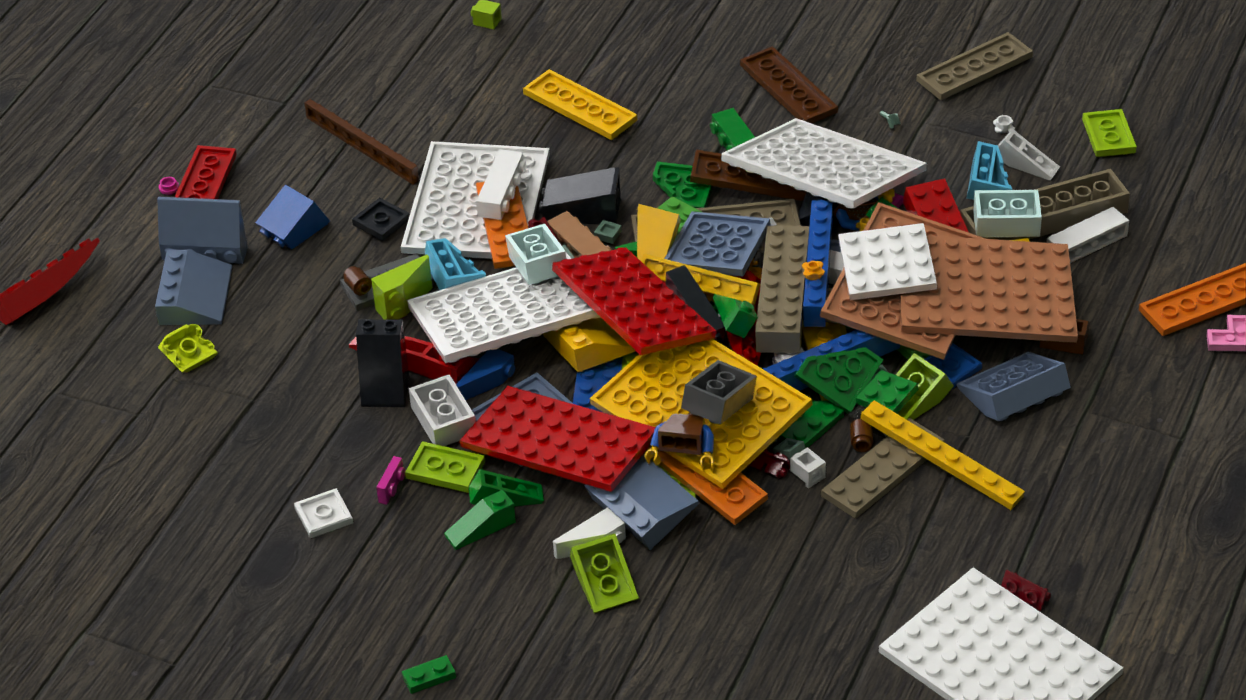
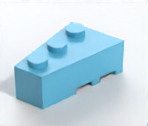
[967,141,1012,200]
[425,238,486,290]

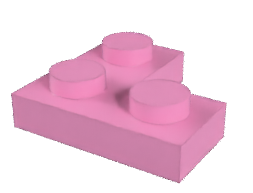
[1206,315,1246,351]

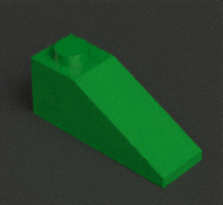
[713,294,758,338]
[468,469,544,506]
[444,490,516,550]

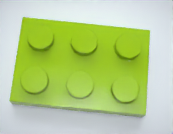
[1082,109,1137,157]
[405,441,485,493]

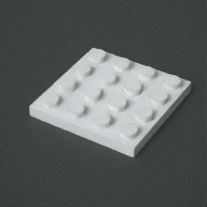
[838,223,937,300]

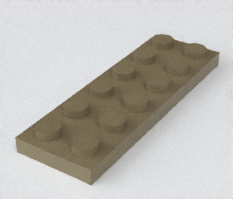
[916,32,1033,100]
[821,418,944,519]

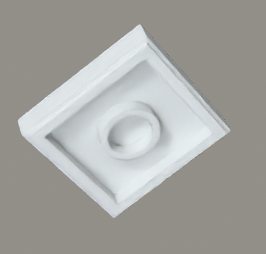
[294,488,353,538]

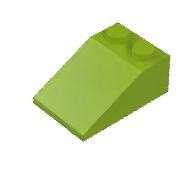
[371,254,433,320]
[896,353,954,420]
[570,534,639,614]

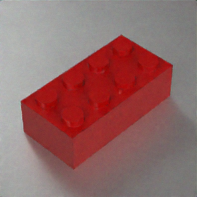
[903,178,969,233]

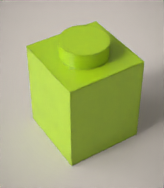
[471,0,502,30]

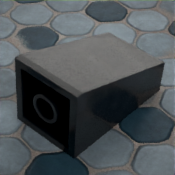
[539,167,621,225]
[356,319,410,407]

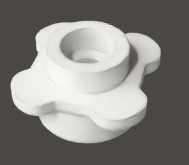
[993,115,1015,133]

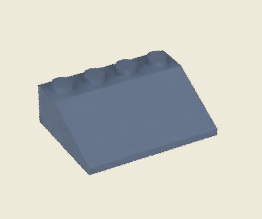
[157,197,248,264]
[155,249,232,325]
[956,352,1071,421]
[585,454,699,550]

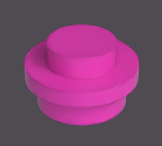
[159,177,179,195]

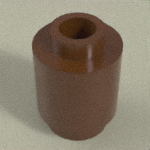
[343,266,372,296]
[850,419,873,452]

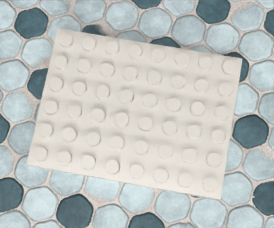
[721,118,927,208]
[401,141,550,259]
[407,253,600,363]
[879,568,1123,700]

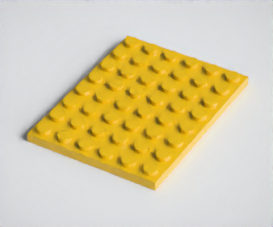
[589,339,813,489]

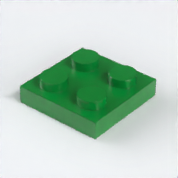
[856,370,919,414]

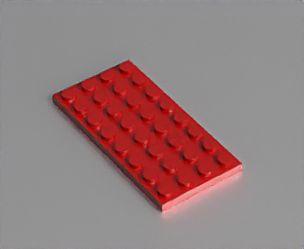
[552,247,716,356]
[459,386,655,492]

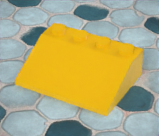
[543,317,636,372]

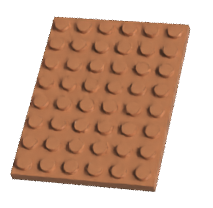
[820,202,986,360]
[899,235,1078,343]

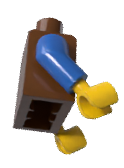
[833,189,895,232]
[645,413,715,471]

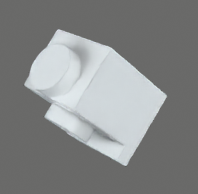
[790,447,826,489]

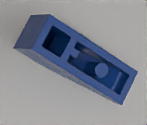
[456,349,515,400]

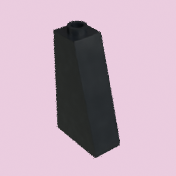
[666,265,725,344]

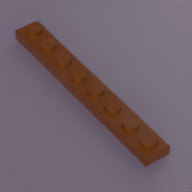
[304,99,419,185]

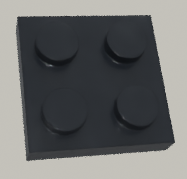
[352,197,410,241]

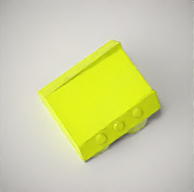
[158,324,218,373]

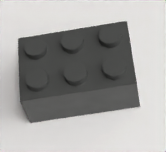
[681,360,757,425]

